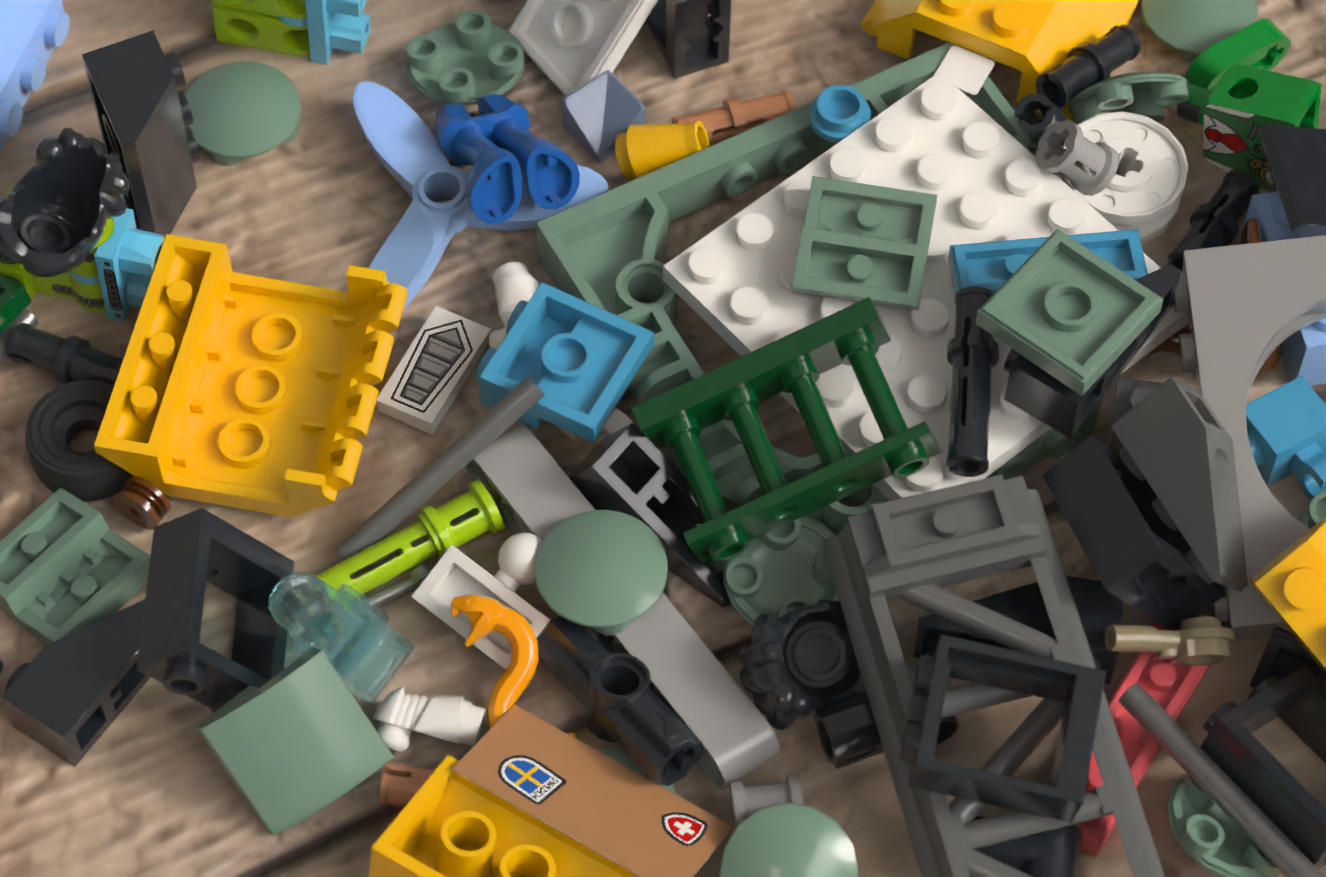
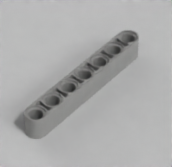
[466,423,780,790]

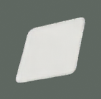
[934,45,995,95]

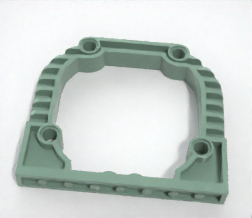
[536,43,1103,535]

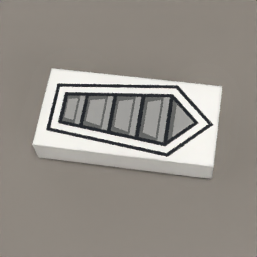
[376,306,491,435]

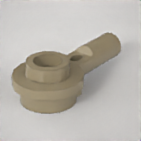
[1105,617,1236,666]

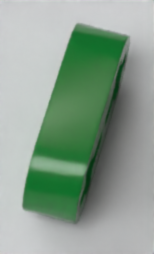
[1185,18,1291,90]

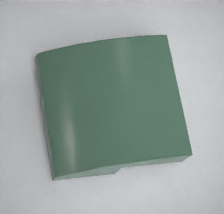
[791,176,937,310]
[0,488,151,646]
[196,647,394,836]

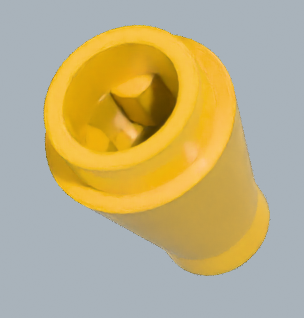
[615,121,710,180]

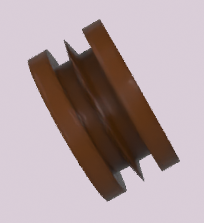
[114,476,171,530]

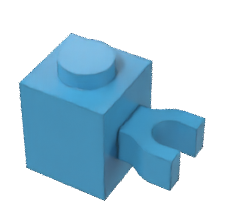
[1246,376,1326,502]

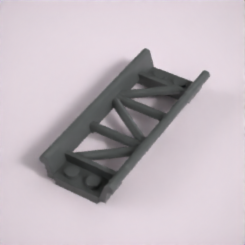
[822,475,1165,877]

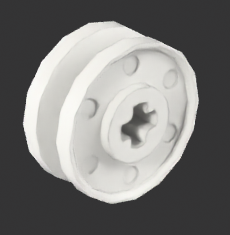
[1057,111,1189,245]

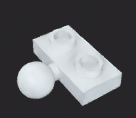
[411,533,551,670]

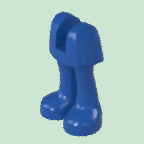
[435,93,580,224]

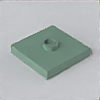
[975,229,1163,396]

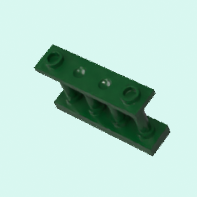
[632,297,942,562]

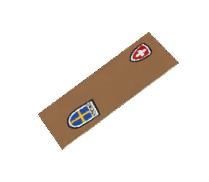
[451,704,734,877]

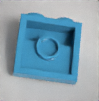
[475,282,654,443]

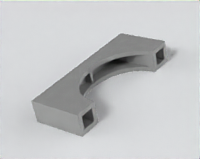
[1174,235,1326,641]

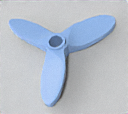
[353,81,608,311]

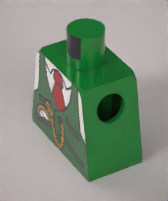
[1176,64,1322,192]

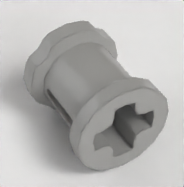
[1035,120,1119,196]
[730,775,803,827]

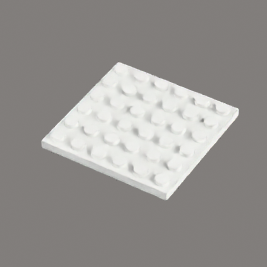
[663,72,1188,501]

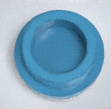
[809,85,871,143]

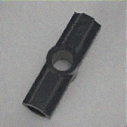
[536,616,703,787]

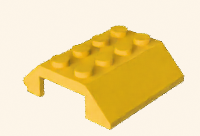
[861,0,1141,121]
[94,234,408,518]

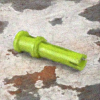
[309,479,505,614]

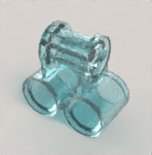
[268,572,414,703]

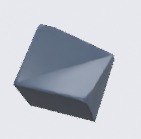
[562,70,646,163]

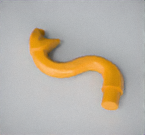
[451,594,576,738]

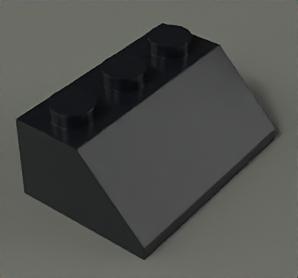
[82,31,201,239]

